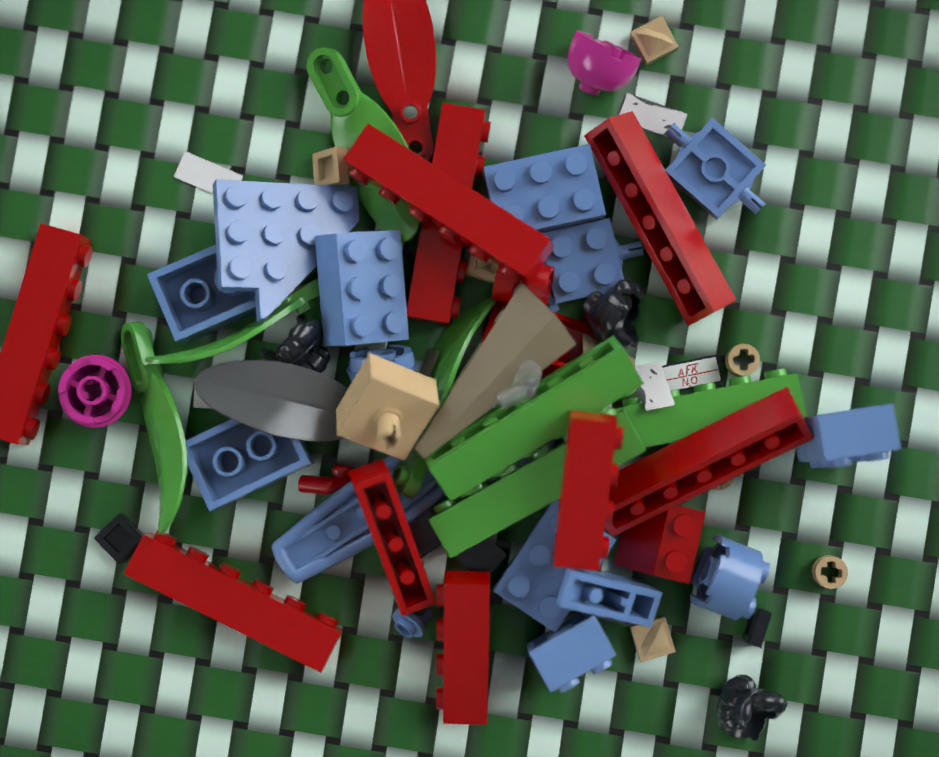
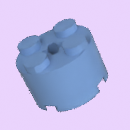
[690,535,770,620]

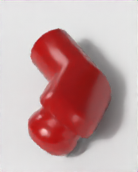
[298,464,352,495]

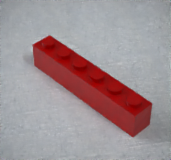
[407,103,491,326]
[584,111,737,326]
[343,123,554,284]
[0,223,93,445]
[605,387,814,537]
[124,530,344,673]

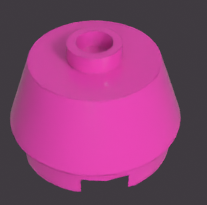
[58,355,132,428]

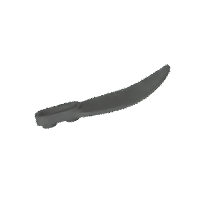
[195,360,348,442]

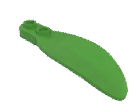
[307,48,421,243]
[145,277,319,364]
[391,298,497,498]
[121,321,187,534]

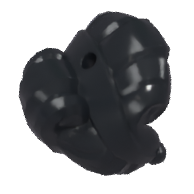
[583,279,643,350]
[260,314,330,374]
[717,674,788,741]

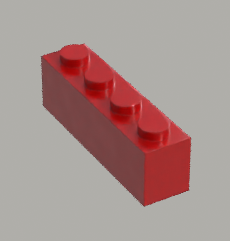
[553,410,624,571]
[348,458,437,617]
[436,571,490,725]

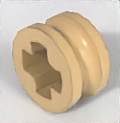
[725,344,760,377]
[811,555,848,589]

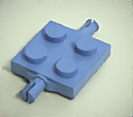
[664,118,766,220]
[542,218,643,304]

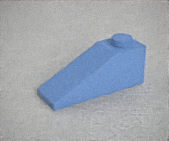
[556,568,663,627]

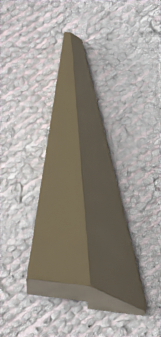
[413,284,576,459]

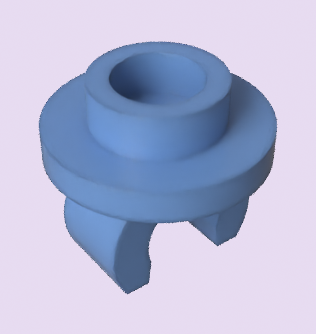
[392,608,432,638]

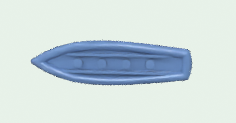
[271,455,446,584]

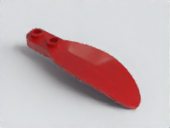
[363,0,436,161]

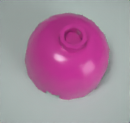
[567,30,642,96]

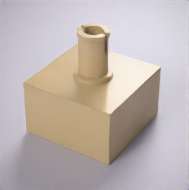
[336,353,439,461]

